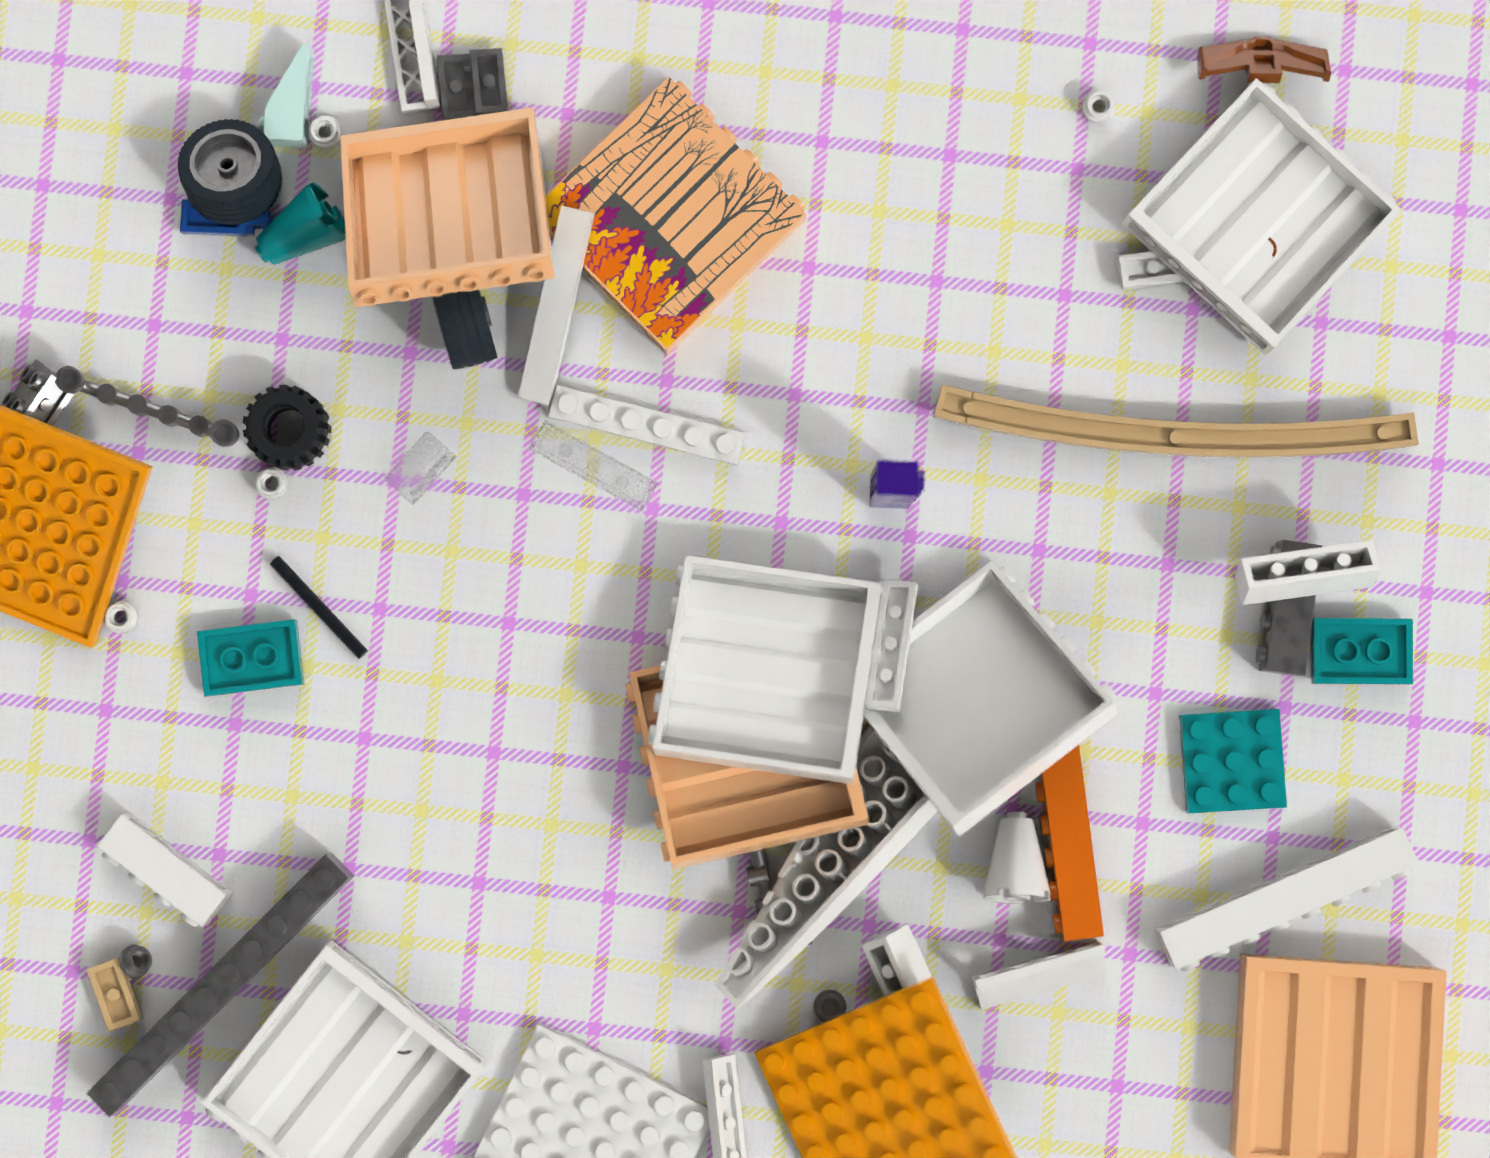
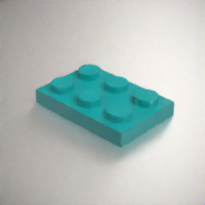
[1311,618,1413,685]
[197,619,304,697]

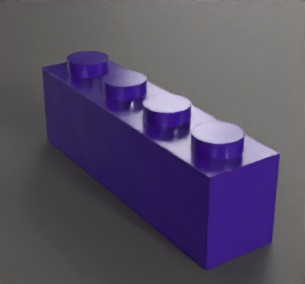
[869,460,925,509]

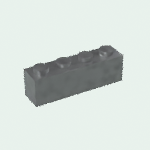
[1256,540,1322,677]

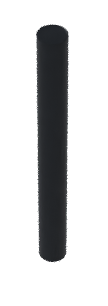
[270,556,368,659]

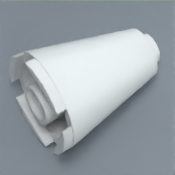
[983,812,1050,904]

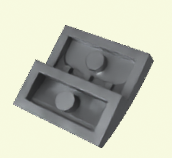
[437,48,508,121]

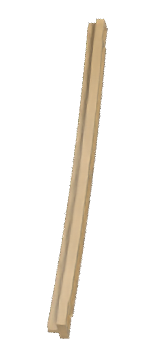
[933,384,1419,458]

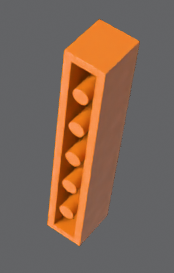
[1035,745,1104,941]

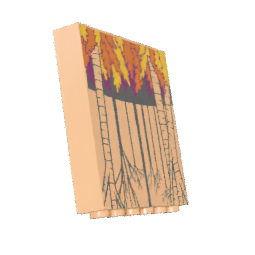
[546,77,806,355]

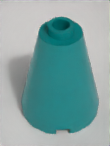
[255,182,346,265]

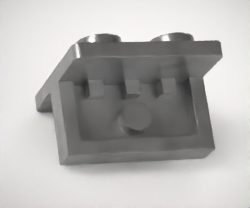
[1,360,74,426]

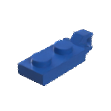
[180,199,274,237]

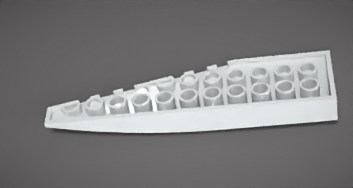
[714,727,937,1009]

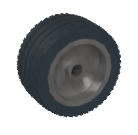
[178,119,282,225]
[432,289,498,369]

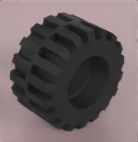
[242,385,331,471]

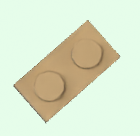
[86,957,143,1032]

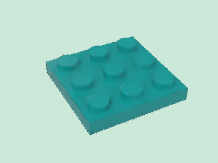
[1179,709,1287,814]

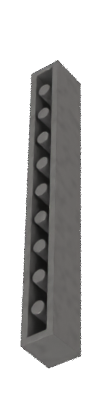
[86,853,355,1117]

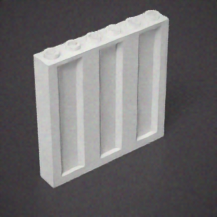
[1121,78,1401,355]
[648,555,882,784]
[201,940,487,1158]

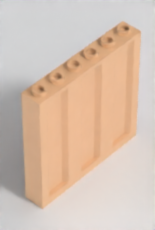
[340,107,555,307]
[625,665,869,870]
[1229,954,1447,1158]

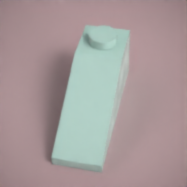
[259,44,314,148]

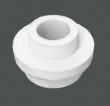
[1082,90,1115,123]
[309,115,342,148]
[255,467,289,500]
[104,601,138,633]

